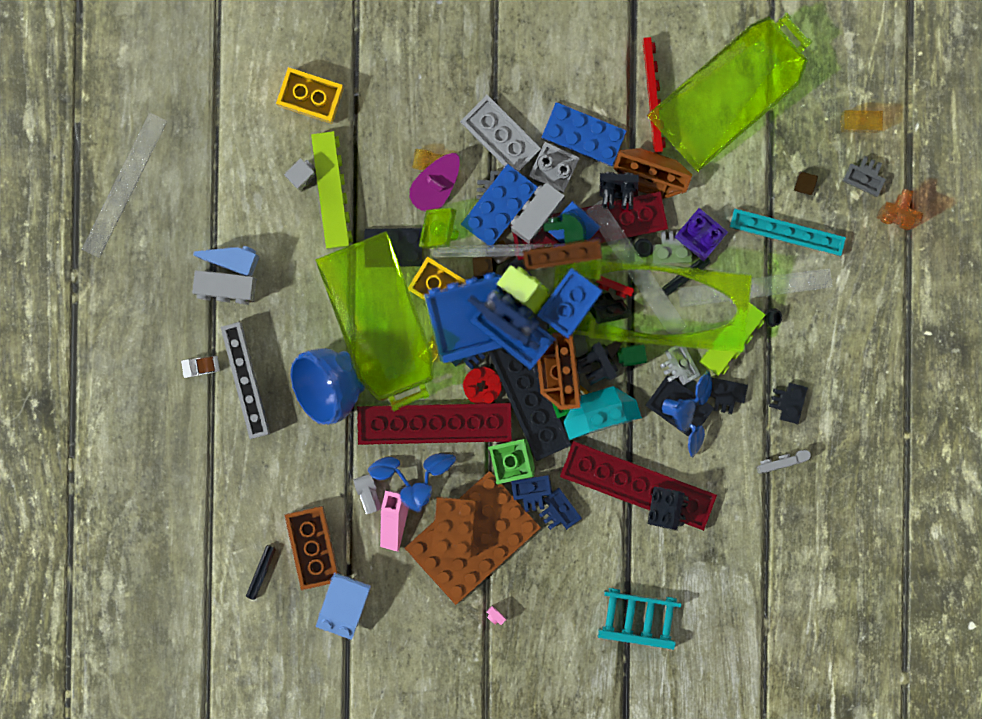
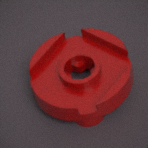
[463,367,501,404]

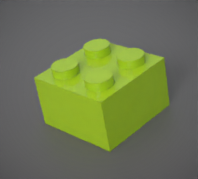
[497,265,551,314]

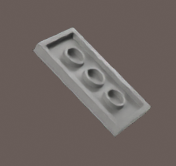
[460,95,541,171]

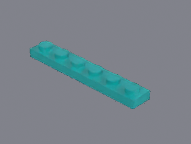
[729,209,846,256]

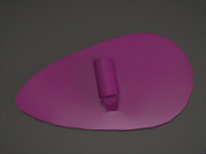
[409,153,460,212]

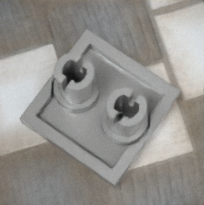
[529,142,579,193]

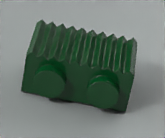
[617,344,647,367]

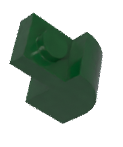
[544,212,587,244]

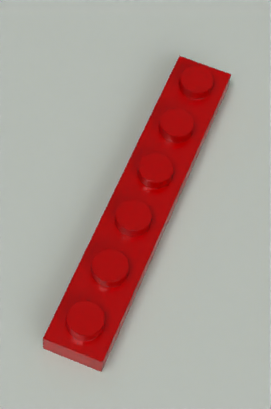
[642,37,666,154]

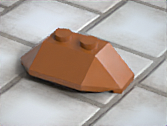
[613,148,693,199]
[537,332,581,410]

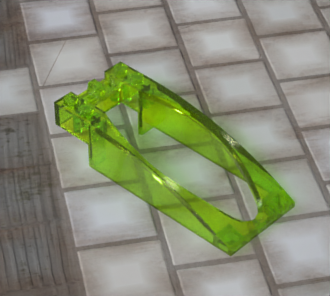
[547,258,752,352]

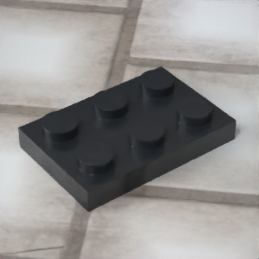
[364,228,423,268]
[645,374,714,437]

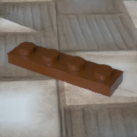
[522,238,603,270]

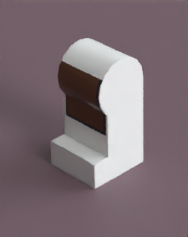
[181,356,220,378]

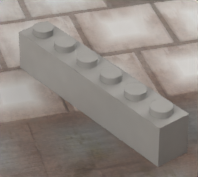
[221,322,270,439]

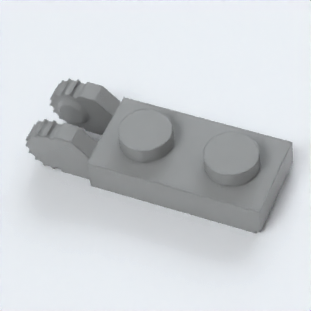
[757,450,811,474]

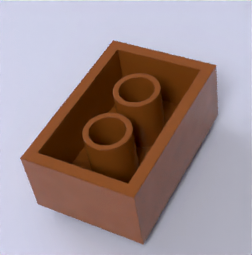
[431,496,476,559]

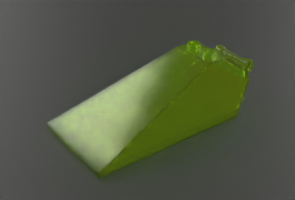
[647,13,813,172]
[315,231,434,411]

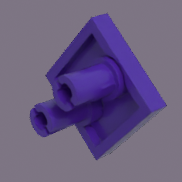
[675,208,728,261]

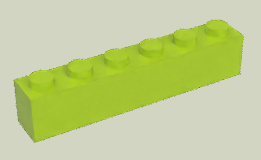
[311,131,353,250]

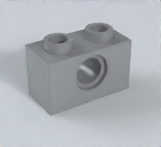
[284,158,317,192]

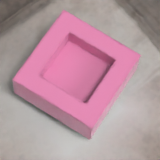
[487,606,506,625]

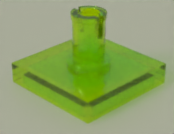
[419,208,459,249]

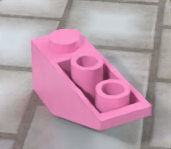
[380,491,409,552]

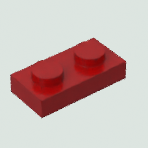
[595,275,634,299]

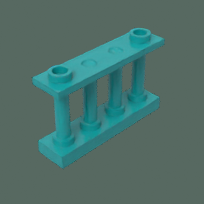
[597,588,681,650]

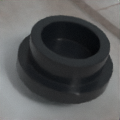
[634,238,653,258]
[765,308,782,327]

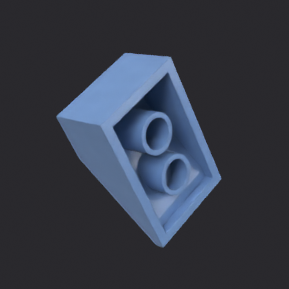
[193,246,259,277]
[316,573,371,640]

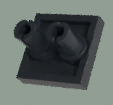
[599,172,639,210]
[577,342,619,386]
[647,486,689,531]

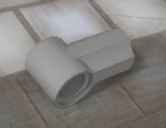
[353,474,382,514]

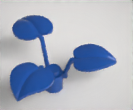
[662,370,712,458]
[367,453,456,512]

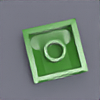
[488,439,535,484]

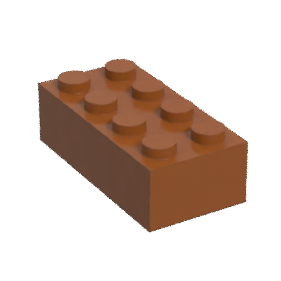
[284,505,339,590]

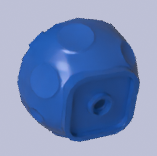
[291,348,365,425]

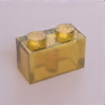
[841,110,883,133]

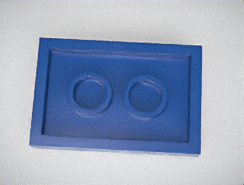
[537,268,603,338]

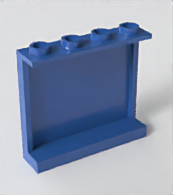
[424,272,503,363]

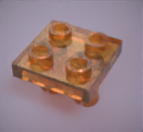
[877,189,924,230]

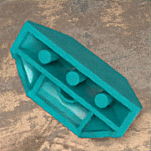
[564,386,642,440]

